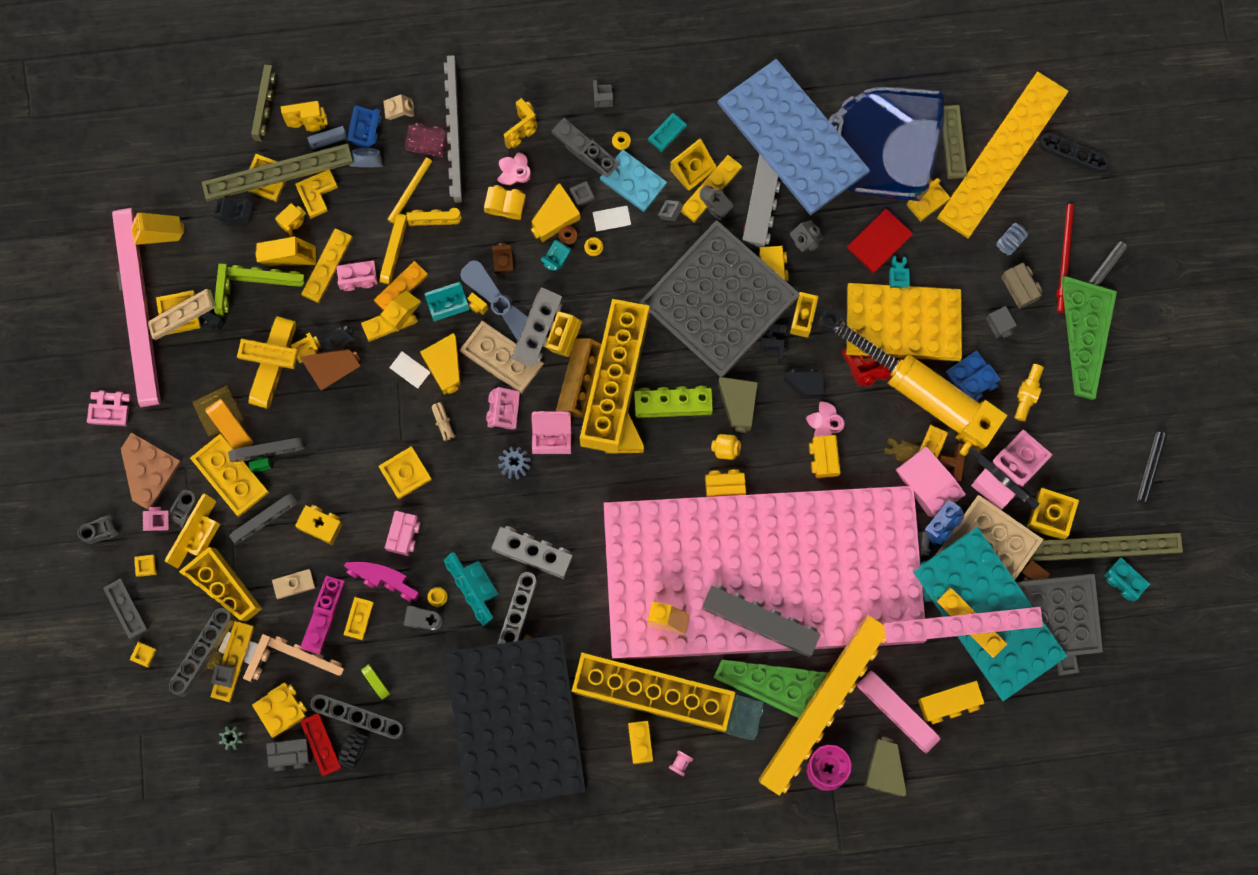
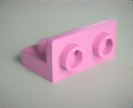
[336,261,378,291]
[486,387,520,430]

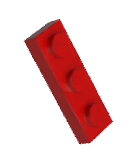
[300,713,342,776]

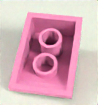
[896,447,966,517]

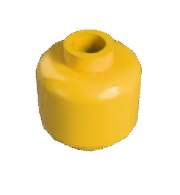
[711,434,741,460]

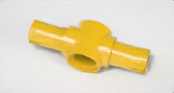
[1014,364,1044,421]

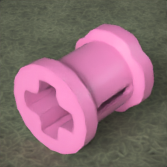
[669,750,693,777]

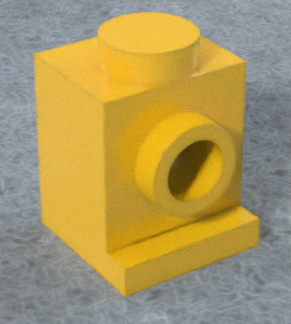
[275,203,306,236]

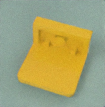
[504,98,537,149]

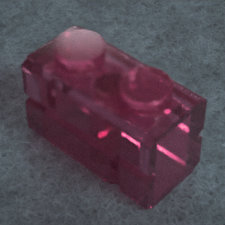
[405,123,447,157]

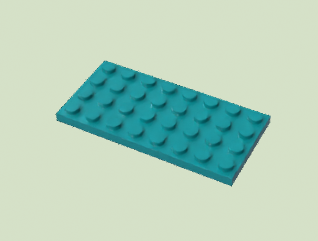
[912,527,1067,701]

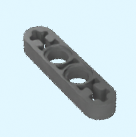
[228,438,304,463]
[229,493,298,545]

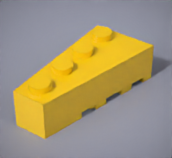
[179,547,262,621]

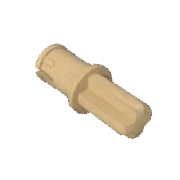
[432,402,455,441]

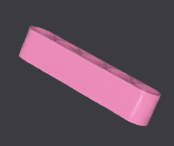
[857,671,940,753]

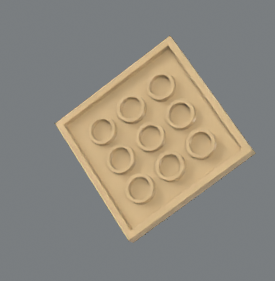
[936,495,1043,580]

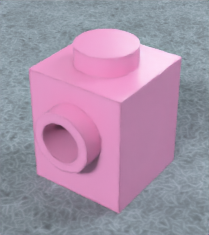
[143,507,168,531]

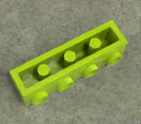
[635,386,712,418]

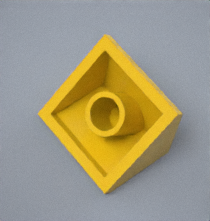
[670,139,717,190]

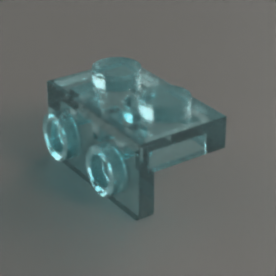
[725,695,763,740]

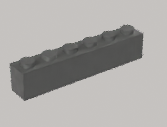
[701,584,821,658]

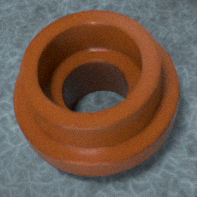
[559,226,577,245]

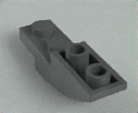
[551,118,620,178]

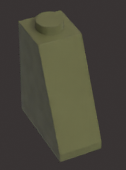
[718,377,757,433]
[864,737,906,797]

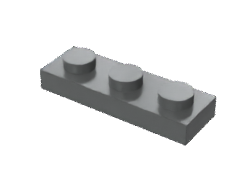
[103,578,148,640]

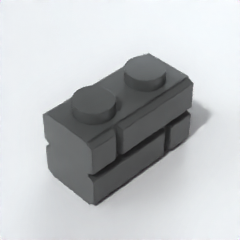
[266,739,311,771]

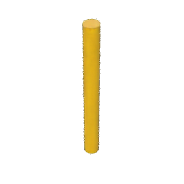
[387,158,432,224]

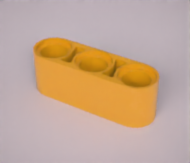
[205,399,254,449]

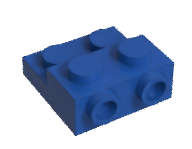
[945,351,1000,401]
[925,500,964,549]

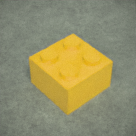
[1027,488,1079,540]

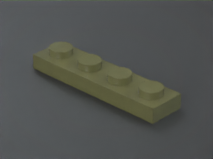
[251,65,277,142]
[940,105,967,179]

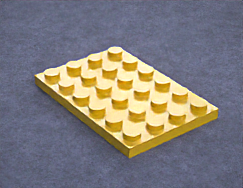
[846,283,962,361]

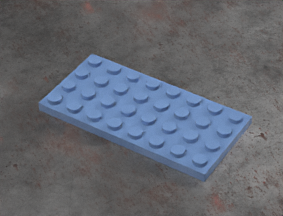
[718,59,870,215]

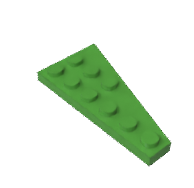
[1061,276,1117,400]
[713,660,828,718]

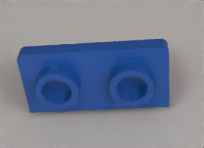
[346,105,381,148]

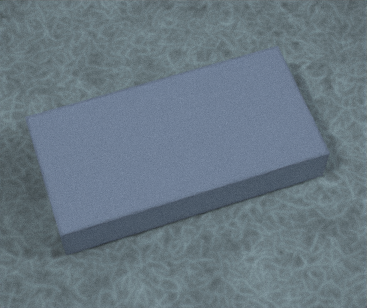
[307,126,347,150]

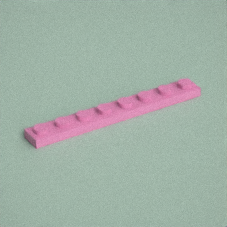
[884,607,1043,643]

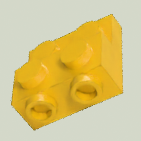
[281,101,328,132]
[252,683,307,739]

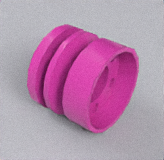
[806,745,851,791]

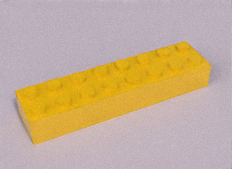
[580,299,650,454]
[572,653,735,732]

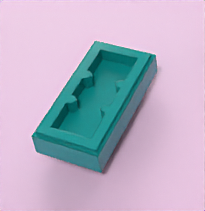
[648,113,687,152]

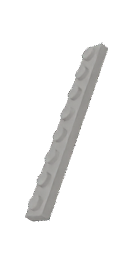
[444,56,462,203]

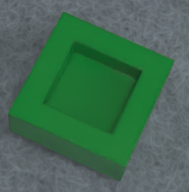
[249,457,272,473]

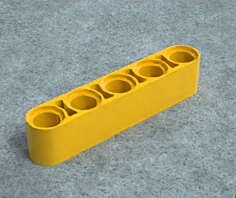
[249,316,296,409]

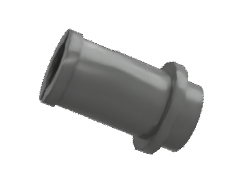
[918,532,931,557]

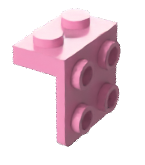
[532,411,571,454]

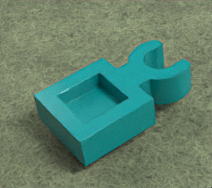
[889,256,910,288]

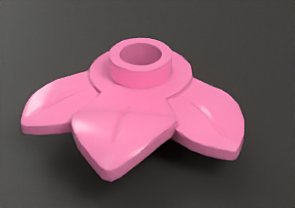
[497,152,531,185]
[806,402,844,437]

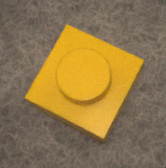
[468,293,488,314]

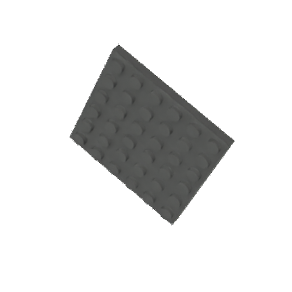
[639,220,800,378]

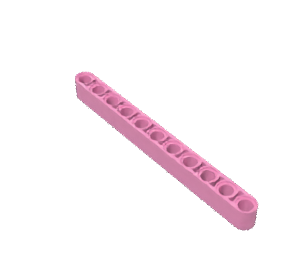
[112,208,161,407]

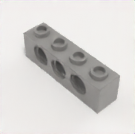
[510,287,563,368]
[492,526,573,579]

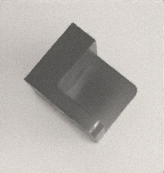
[593,80,613,108]

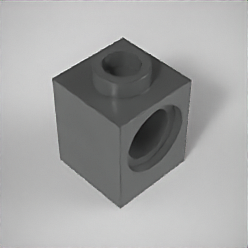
[986,306,1017,338]

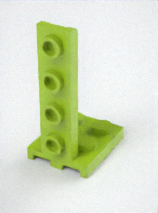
[214,264,304,318]

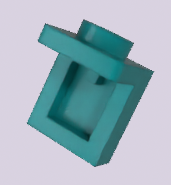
[541,240,572,271]

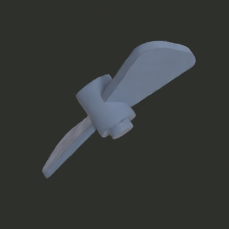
[461,261,542,348]

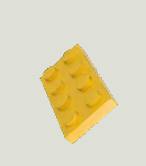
[190,434,269,517]

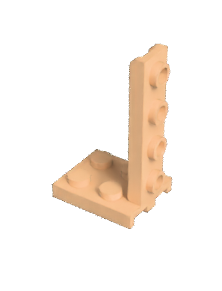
[243,634,344,683]

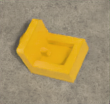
[291,333,321,363]

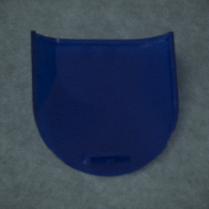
[829,87,944,201]

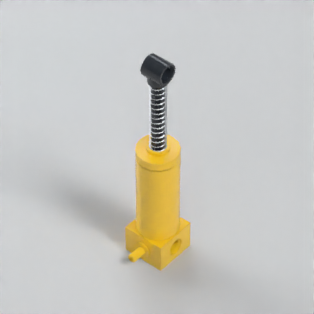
[818,309,1008,456]

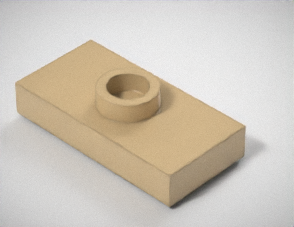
[272,569,315,599]

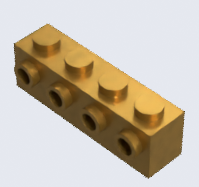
[556,339,602,417]

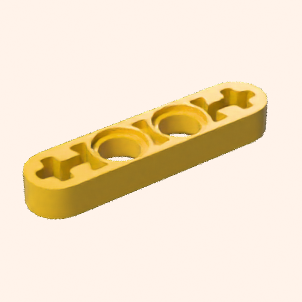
[380,213,407,284]

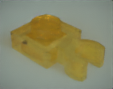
[884,439,920,463]

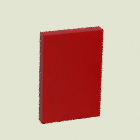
[847,209,913,274]

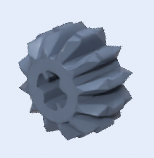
[996,223,1028,255]
[498,447,531,479]

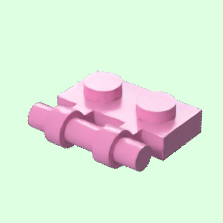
[87,390,131,426]

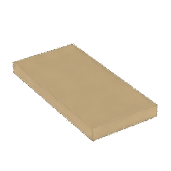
[460,321,544,395]

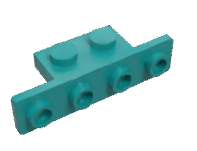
[444,552,498,626]

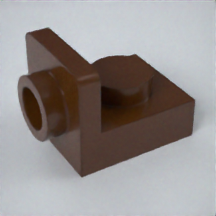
[492,243,514,273]

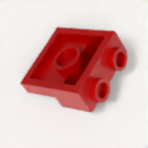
[842,349,891,387]

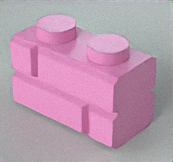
[385,511,421,556]

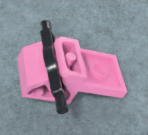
[968,430,1052,510]

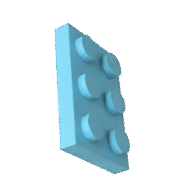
[600,150,667,212]

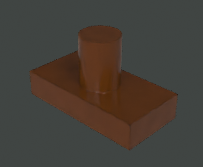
[939,443,965,484]

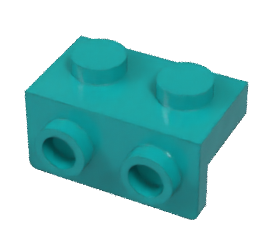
[425,282,470,321]

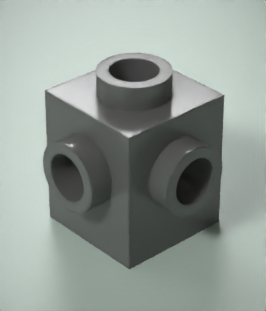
[790,220,824,252]

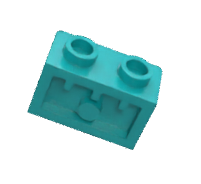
[1104,558,1150,602]

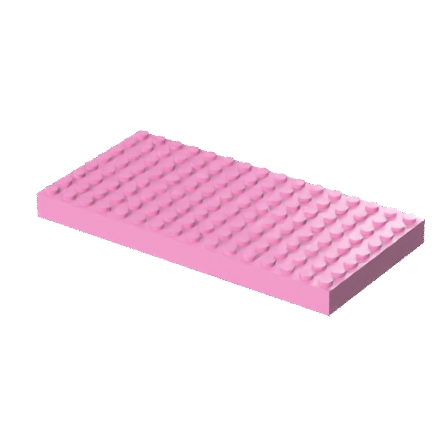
[604,486,927,661]

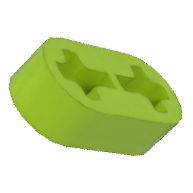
[361,664,390,700]

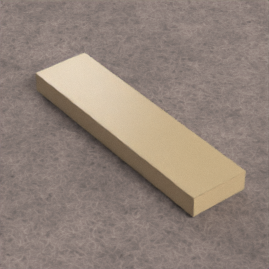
[147,289,216,340]

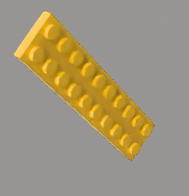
[937,71,1068,239]

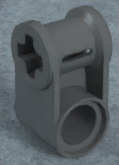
[700,185,734,221]
[168,490,199,529]
[78,515,119,544]
[403,606,443,630]

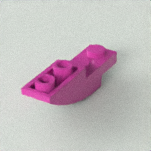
[344,562,420,602]
[301,576,345,654]

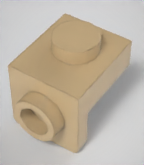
[384,94,414,120]

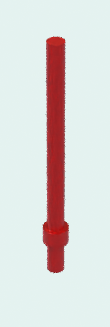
[1056,204,1074,313]

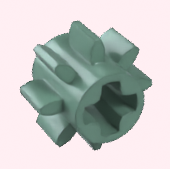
[219,726,244,750]

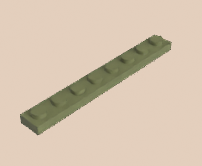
[202,144,353,202]
[1028,533,1183,562]

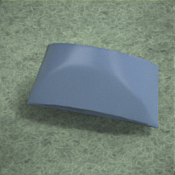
[349,148,383,167]

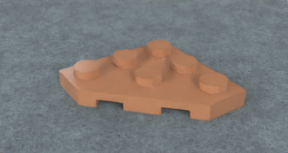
[121,433,181,510]

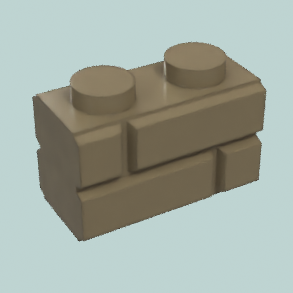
[1001,263,1042,309]

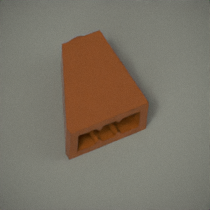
[300,349,361,390]

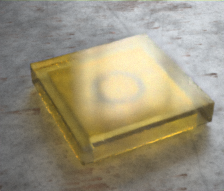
[192,386,244,437]

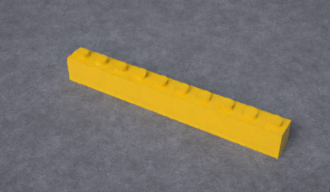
[758,615,886,796]

